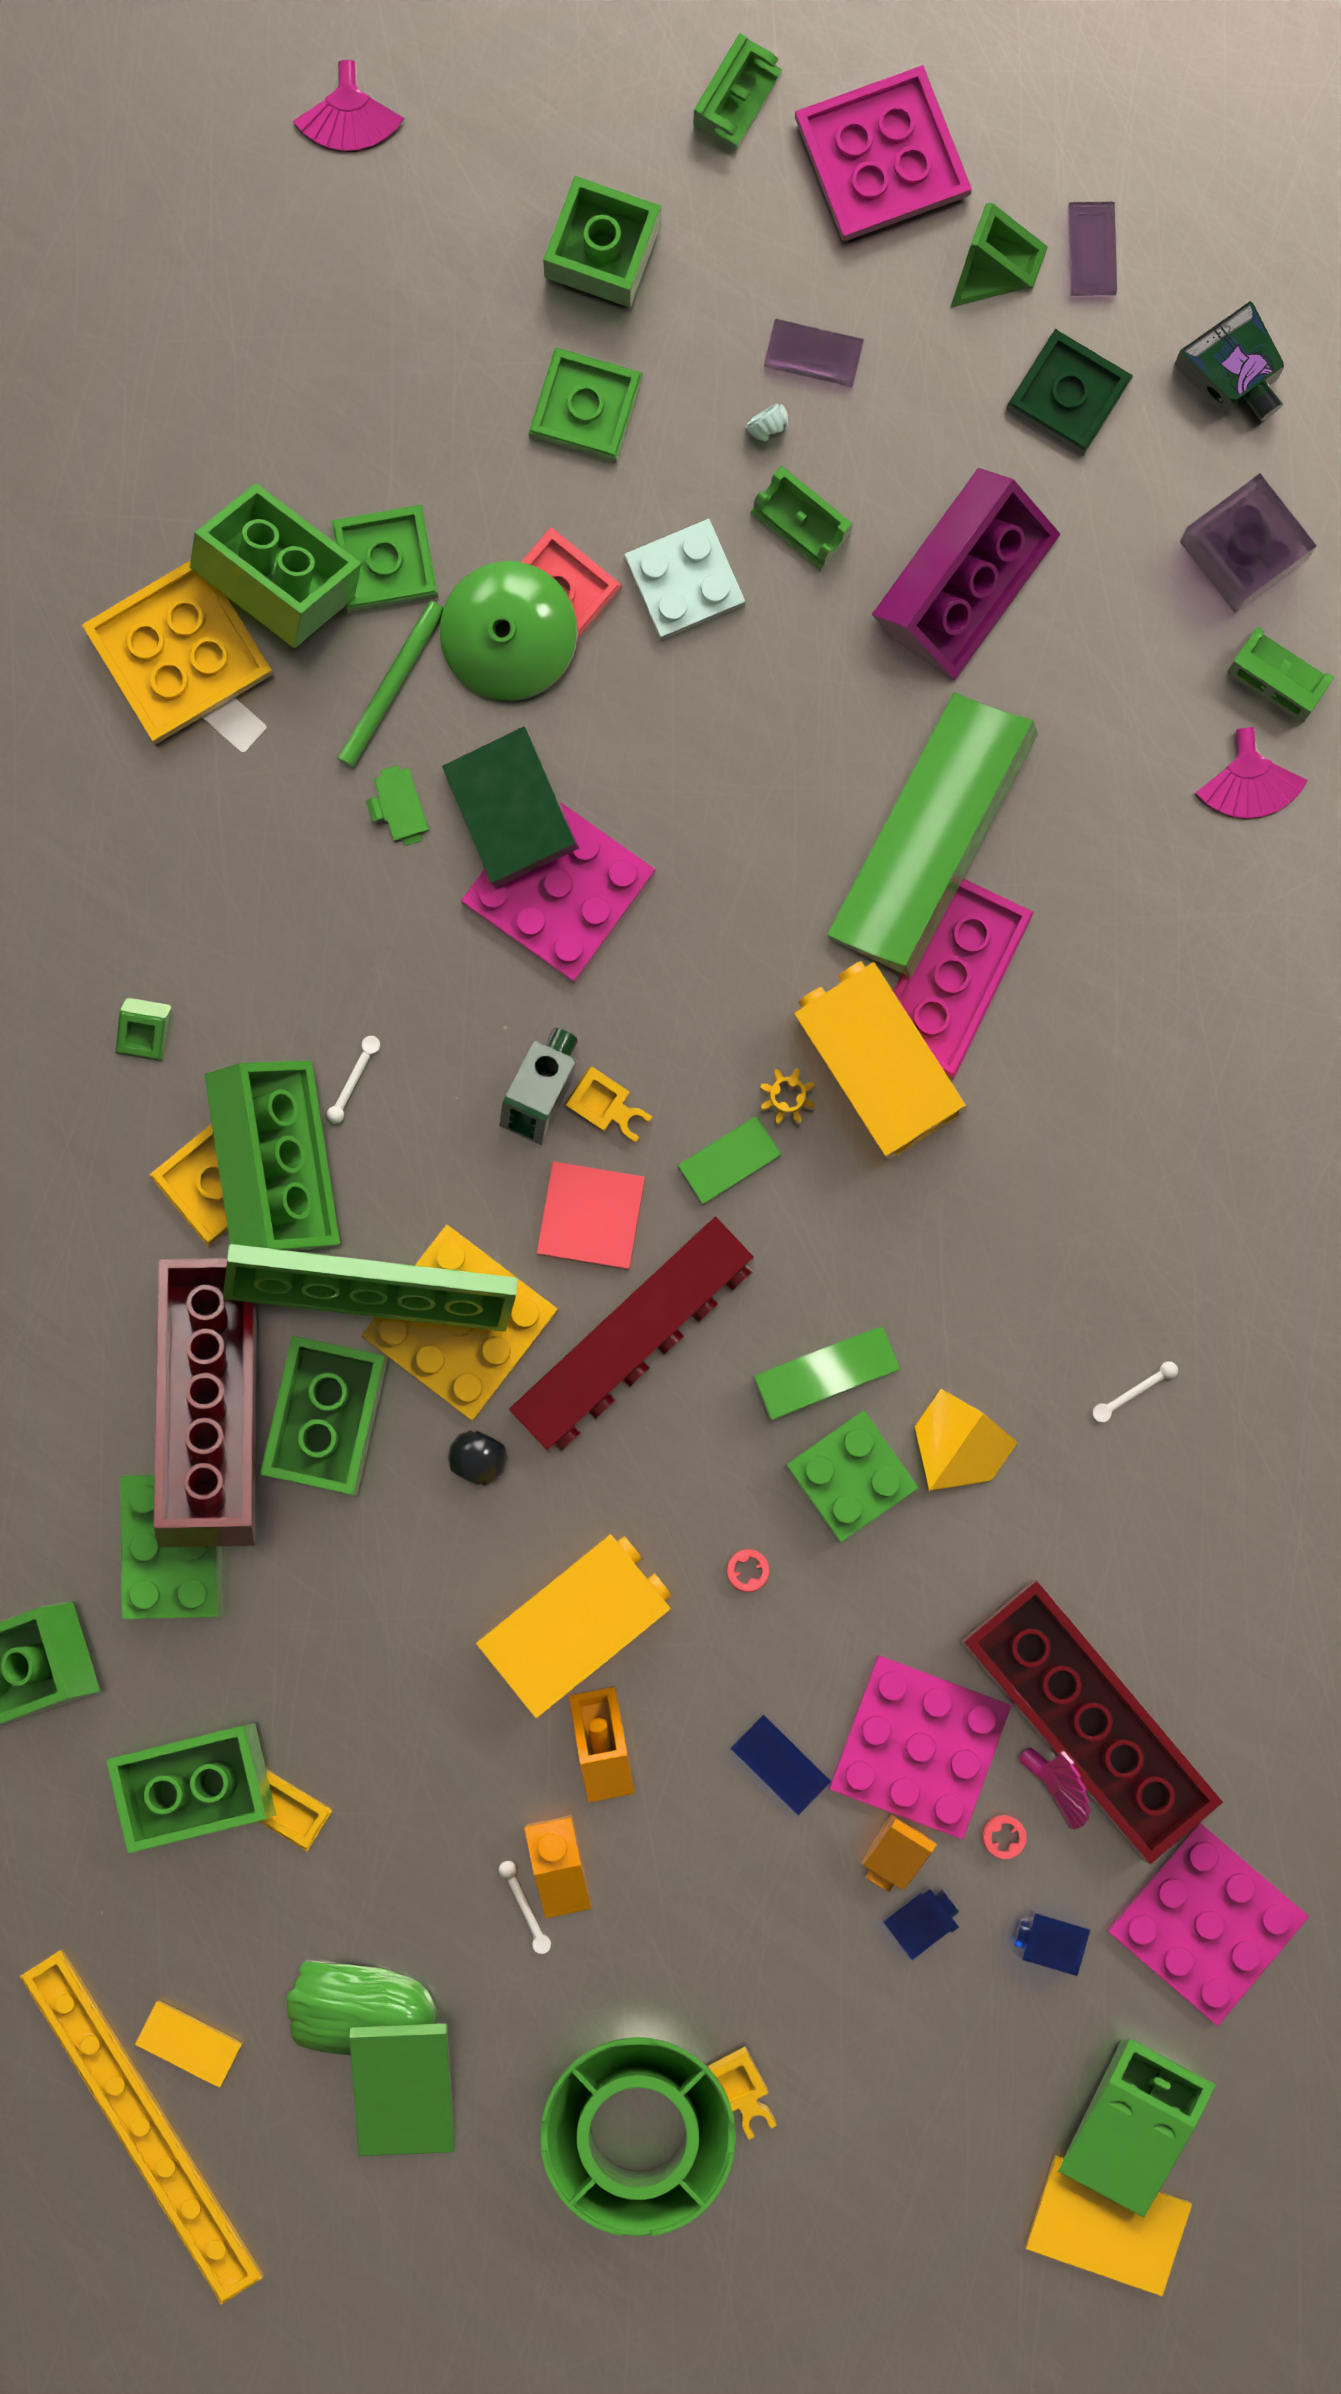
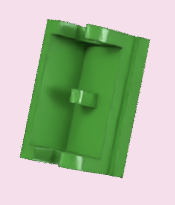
[693,33,782,150]
[750,465,853,571]
[1227,627,1335,722]

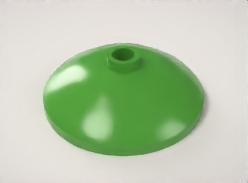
[440,561,578,701]

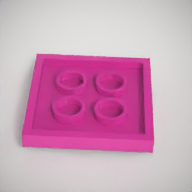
[795,65,972,242]
[461,801,655,984]
[829,1655,1012,1840]
[1106,1823,1309,2026]

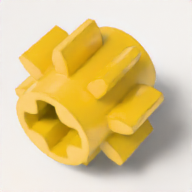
[760,1068,816,1126]

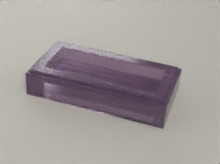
[1067,201,1117,296]
[764,319,864,387]

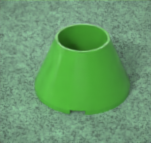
[540,2037,736,2236]

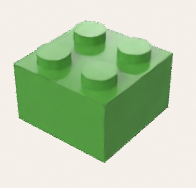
[543,175,661,308]
[785,1410,919,1543]

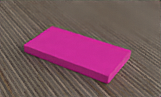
[893,878,1034,1080]

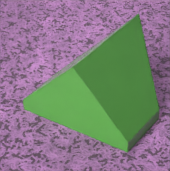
[950,203,1048,308]

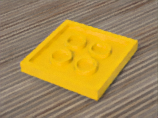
[82,561,273,745]
[361,1224,558,1421]

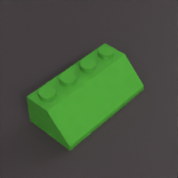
[204,1060,340,1252]

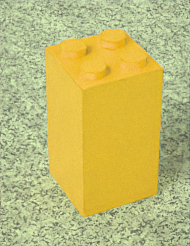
[794,961,967,1161]
[476,1534,672,1718]

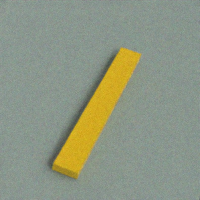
[20,1949,264,2305]

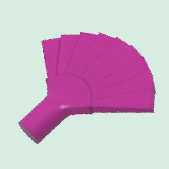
[293,60,405,151]
[1195,727,1308,819]
[1020,1748,1091,1830]

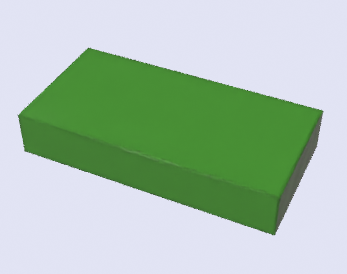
[678,1115,782,1206]

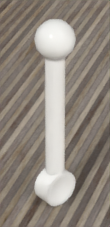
[326,1036,380,1124]
[1092,1362,1178,1422]
[498,1861,551,1954]

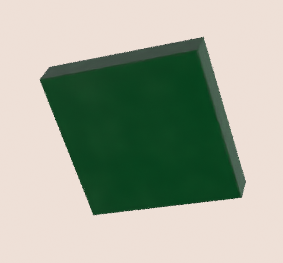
[1006,329,1133,456]

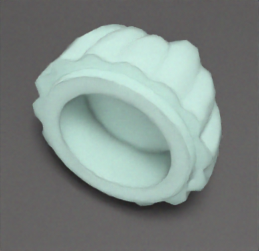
[745,403,788,442]

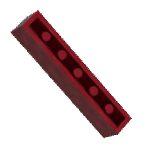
[509,1216,754,1452]

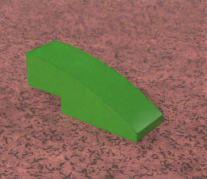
[753,1326,900,1421]

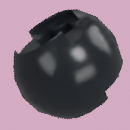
[448,1430,508,1486]

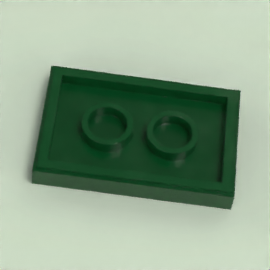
[442,726,579,888]

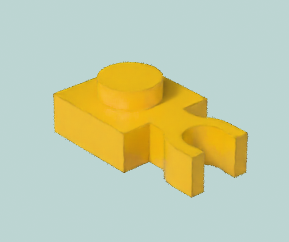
[564,1066,652,1142]
[708,2046,777,2140]

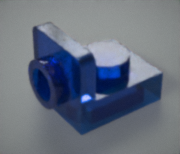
[882,1886,959,1960]

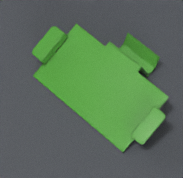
[366,765,429,846]

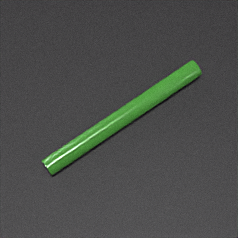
[337,601,444,768]

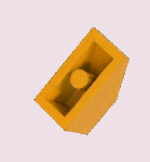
[569,1687,635,1803]
[861,1814,937,1892]
[524,1815,592,1919]

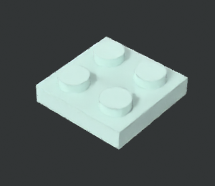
[625,519,746,641]

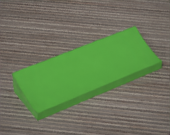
[827,692,1038,978]
[223,1244,518,1332]

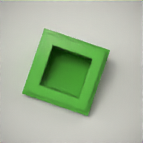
[115,998,171,1060]

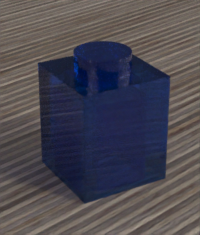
[1013,1910,1090,1976]

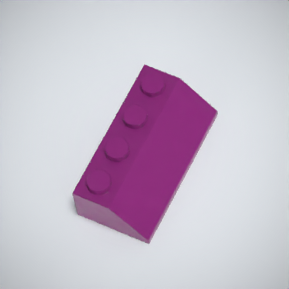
[872,468,1060,680]

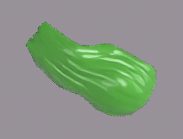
[286,1961,437,2056]

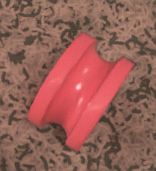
[727,1549,770,1592]
[982,1815,1027,1859]

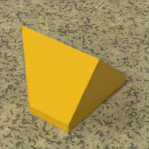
[914,1389,1018,1491]

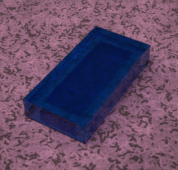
[730,1714,831,1815]

